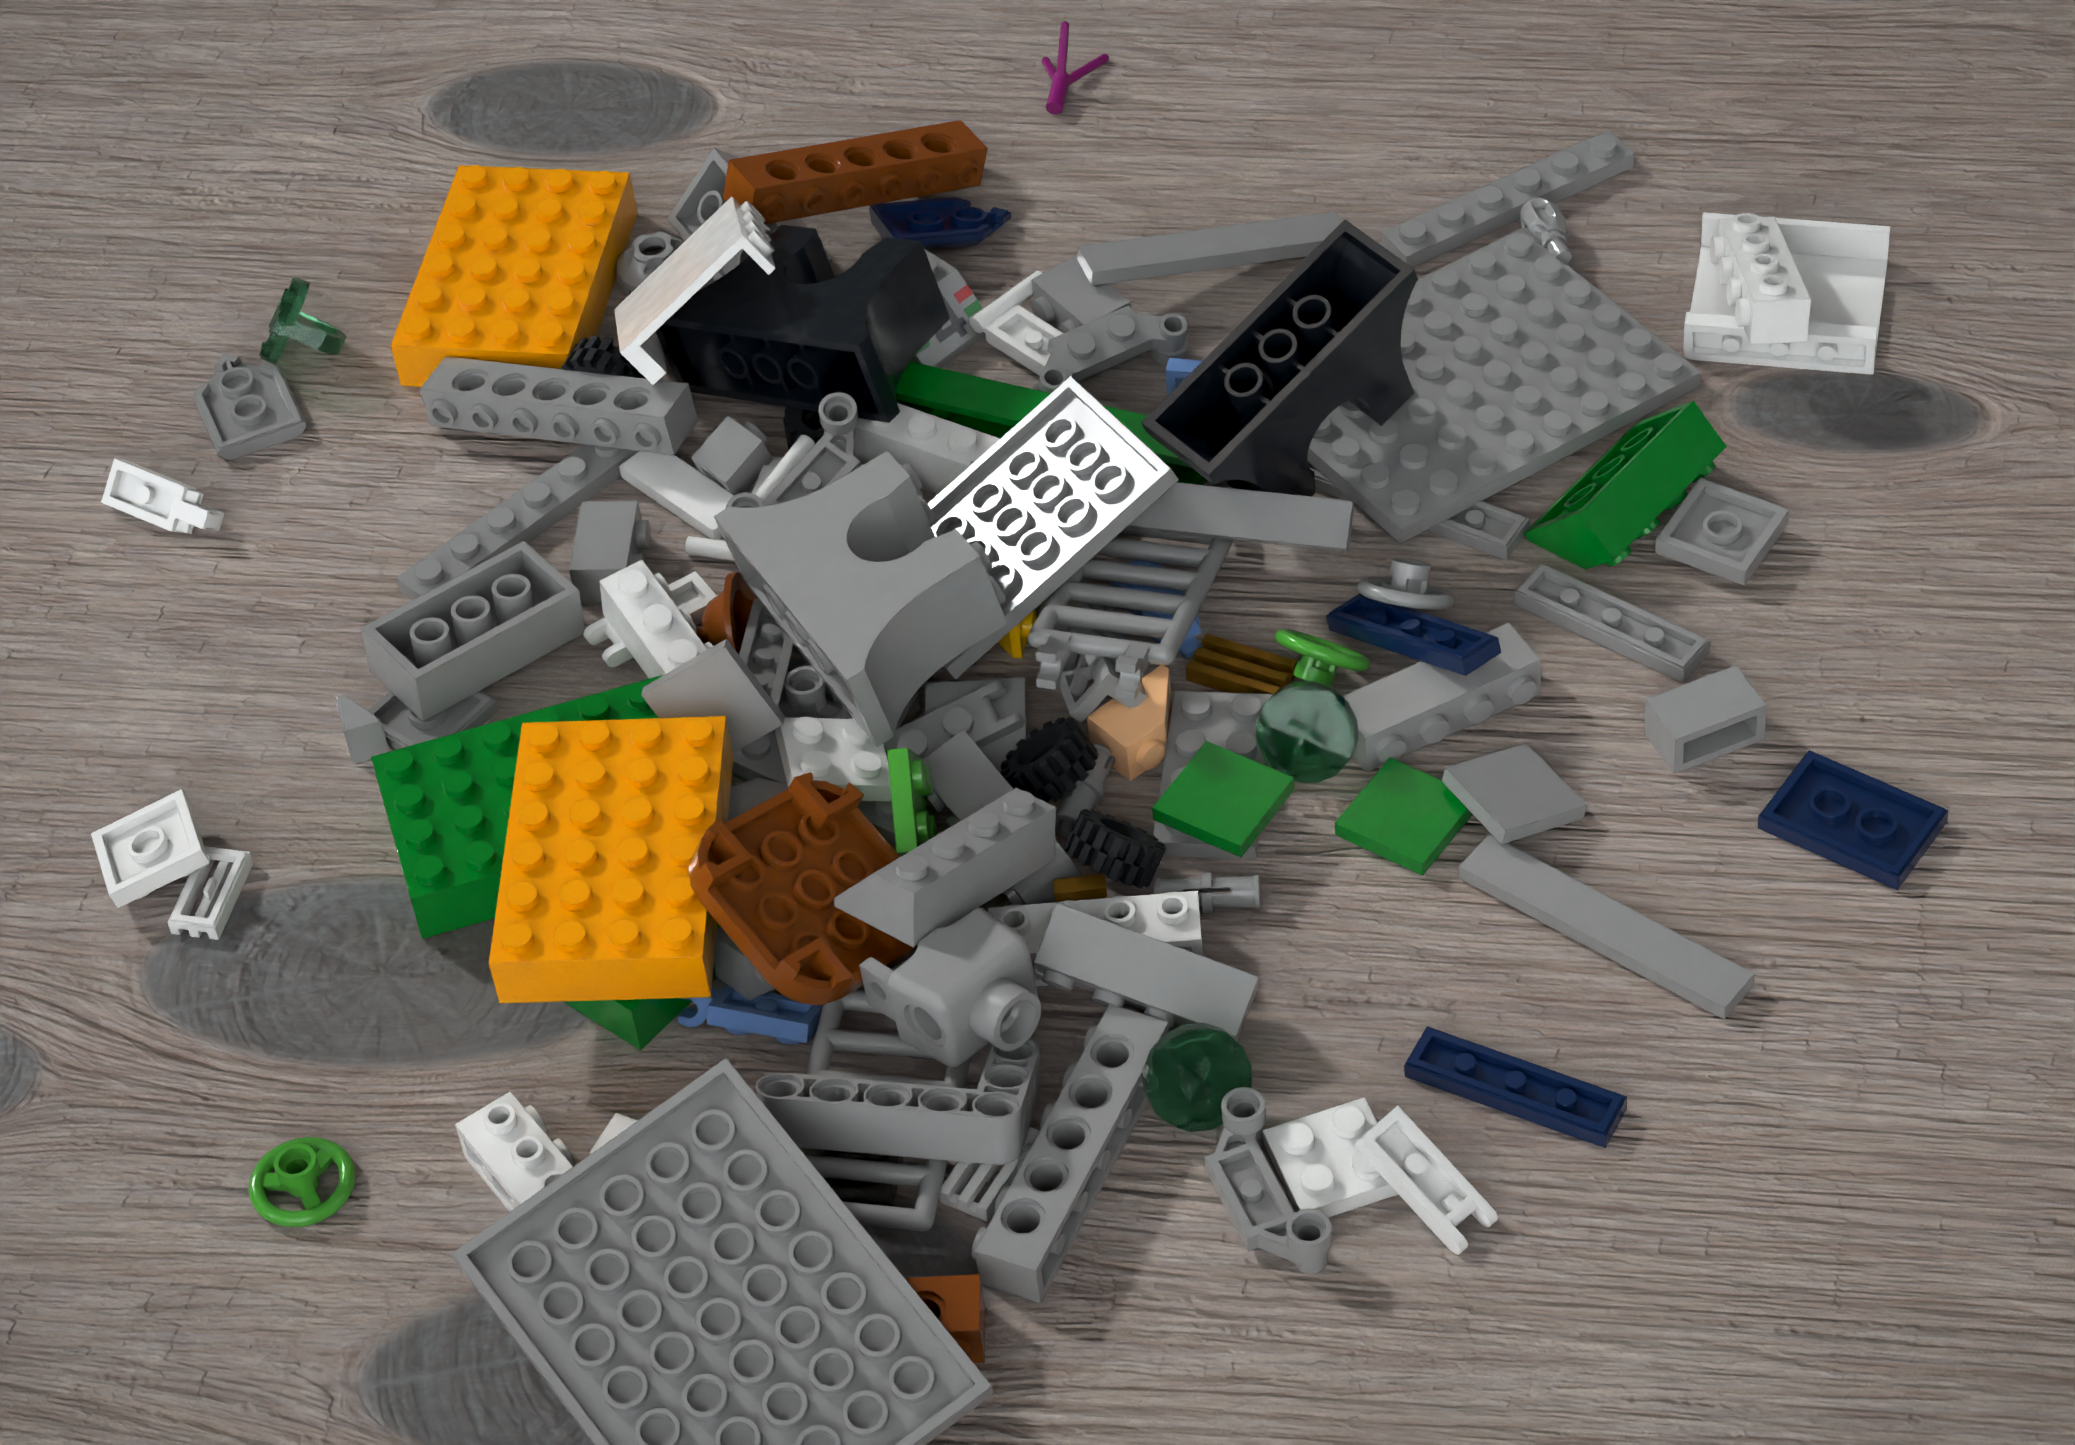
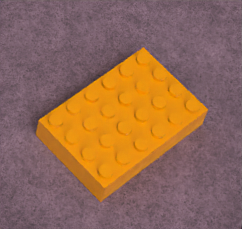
[390,165,638,387]
[489,716,734,1003]

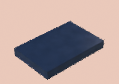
[1758,750,1949,890]

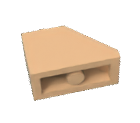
[1087,665,1173,781]

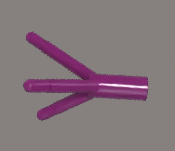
[1041,21,1109,114]

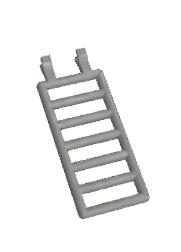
[1028,528,1234,701]
[799,911,972,1232]

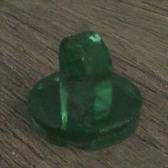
[258,276,347,365]
[1256,681,1359,783]
[1143,1023,1252,1132]

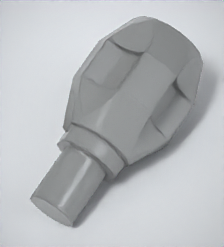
[1520,197,1572,264]

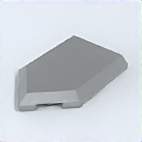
[193,354,307,461]

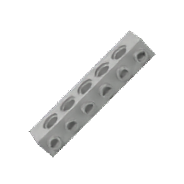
[420,356,698,455]
[971,1004,1172,1303]

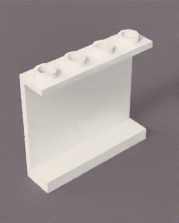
[614,197,776,385]
[1683,212,1890,375]

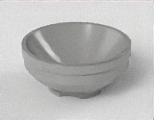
[616,232,684,295]

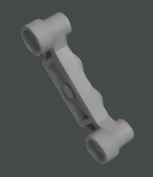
[1033,305,1189,393]
[726,392,861,509]
[1204,1087,1332,1274]

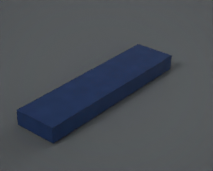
[1326,593,1502,676]
[1404,1026,1627,1148]

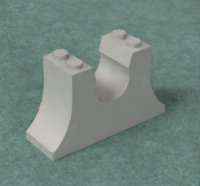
[714,451,1008,747]

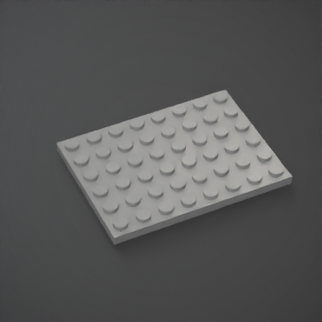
[1307,228,1701,544]
[451,1058,994,1445]

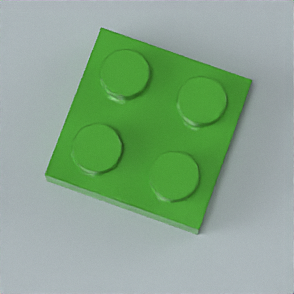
[887,747,937,856]

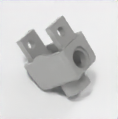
[859,908,1041,1068]

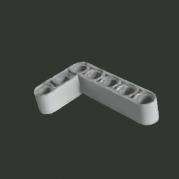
[756,1038,1039,1165]

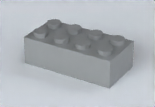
[361,541,585,722]

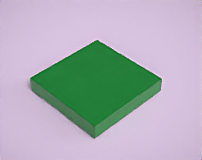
[1152,741,1295,858]
[1335,757,1473,876]

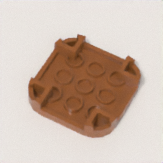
[688,772,918,1005]

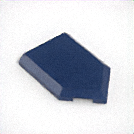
[869,197,1011,249]

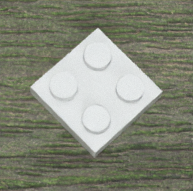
[775,717,891,801]
[91,789,210,908]
[1262,1097,1399,1218]

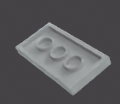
[1153,691,1275,860]

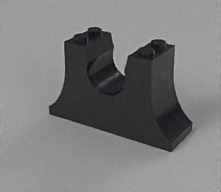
[1141,220,1418,497]
[656,225,950,423]

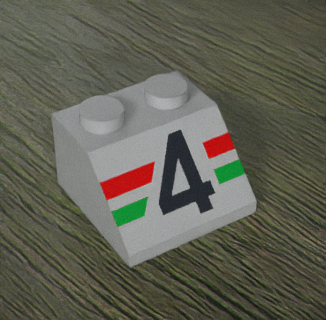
[911,249,986,368]

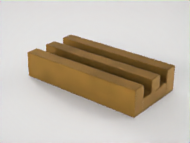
[1185,634,1297,708]

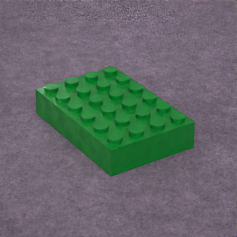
[371,675,662,939]

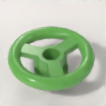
[1275,629,1370,687]
[249,1137,356,1227]

